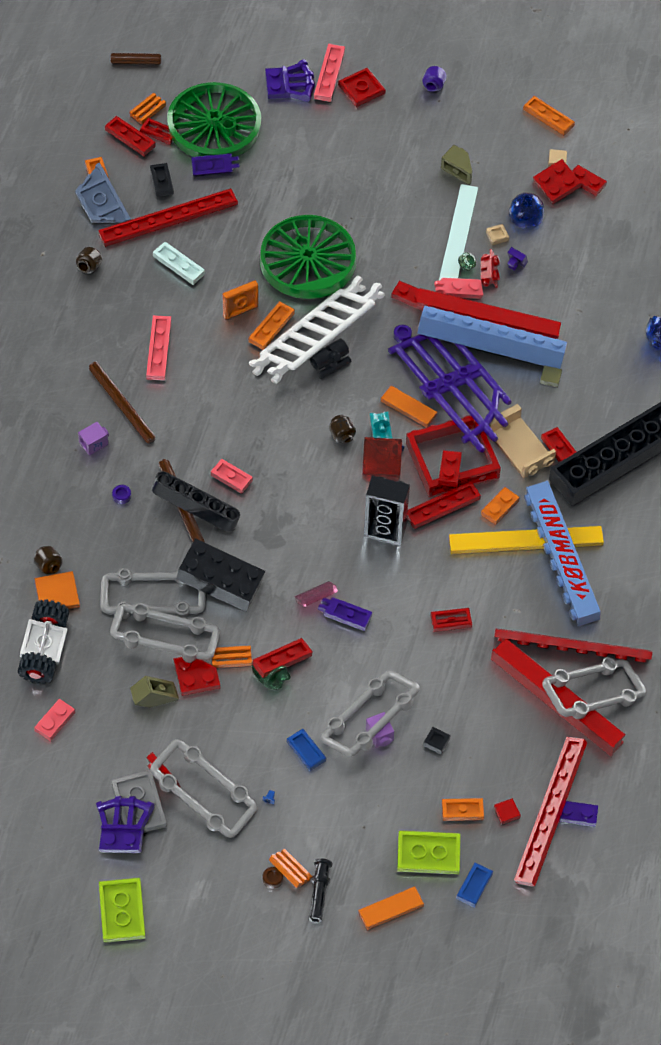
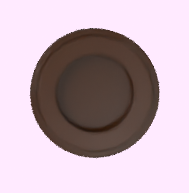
[263,867,283,889]

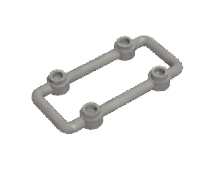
[100,568,206,619]
[110,603,220,663]
[542,657,646,719]
[321,671,420,756]
[150,740,257,838]

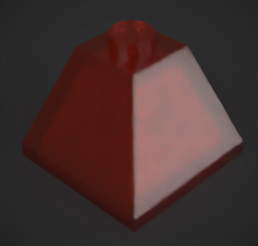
[362,437,402,477]

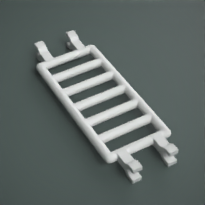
[249,276,385,384]

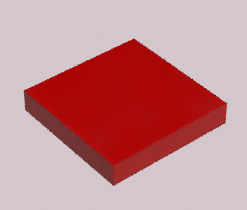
[338,68,386,107]

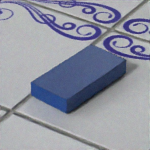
[287,729,326,771]
[456,863,493,908]

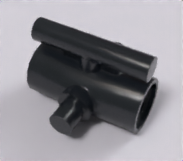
[309,338,352,379]

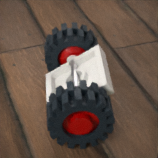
[17,599,70,684]

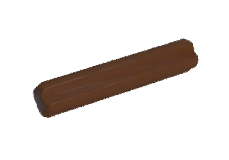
[110,53,161,64]

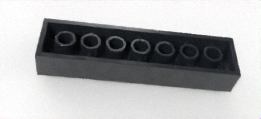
[549,402,661,506]

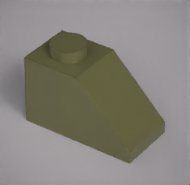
[441,145,472,185]
[130,676,179,708]

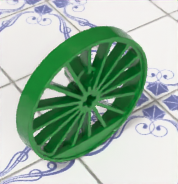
[167,82,261,157]
[260,215,357,299]

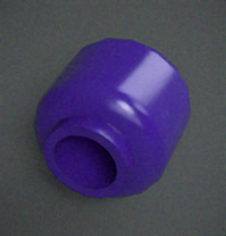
[422,66,447,92]

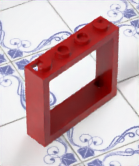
[406,415,501,498]

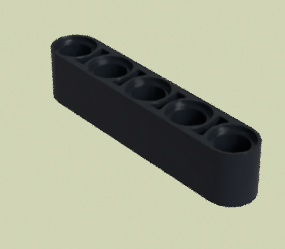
[152,471,240,532]

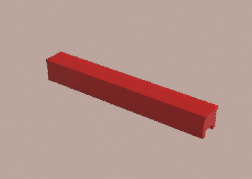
[491,639,626,757]

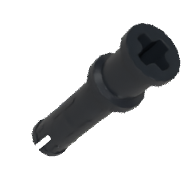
[309,858,333,923]

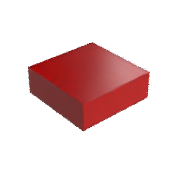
[494,798,521,825]

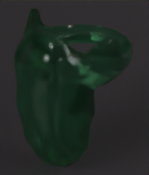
[251,665,291,690]

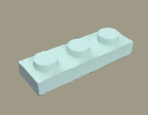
[153,242,205,285]

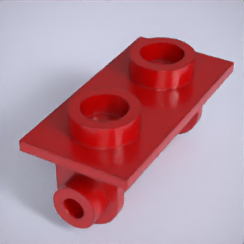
[481,249,500,288]

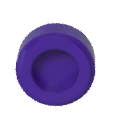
[393,325,412,343]
[112,485,131,504]

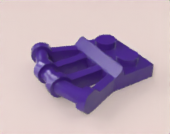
[265,59,315,102]
[96,796,155,853]

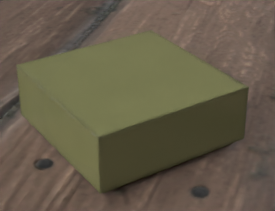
[540,365,562,388]

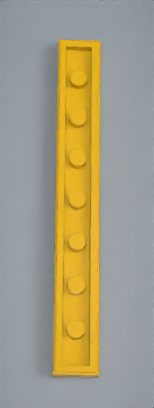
[449,526,604,554]

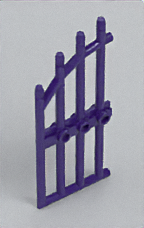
[388,334,512,453]

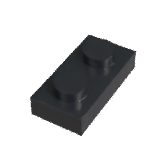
[150,163,174,197]

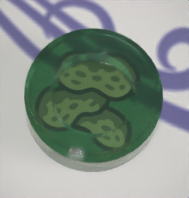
[458,252,476,271]

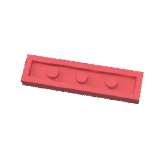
[314,44,345,102]
[146,315,171,380]

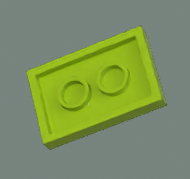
[397,831,460,875]
[99,878,146,943]

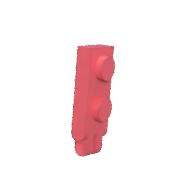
[434,278,483,299]

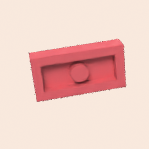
[211,459,253,494]
[34,699,75,741]

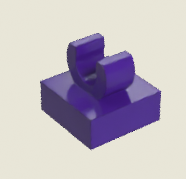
[507,247,528,271]

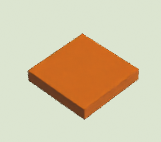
[223,280,258,319]
[34,571,80,609]

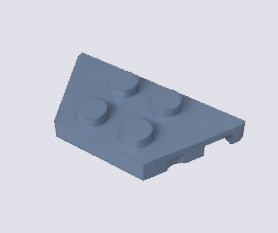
[75,163,131,223]

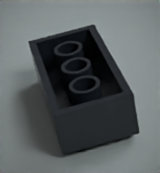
[364,476,410,545]
[176,538,265,612]

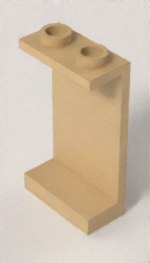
[489,404,556,478]

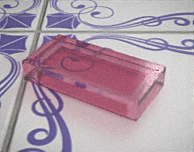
[295,581,338,607]

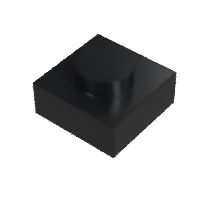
[423,727,451,754]

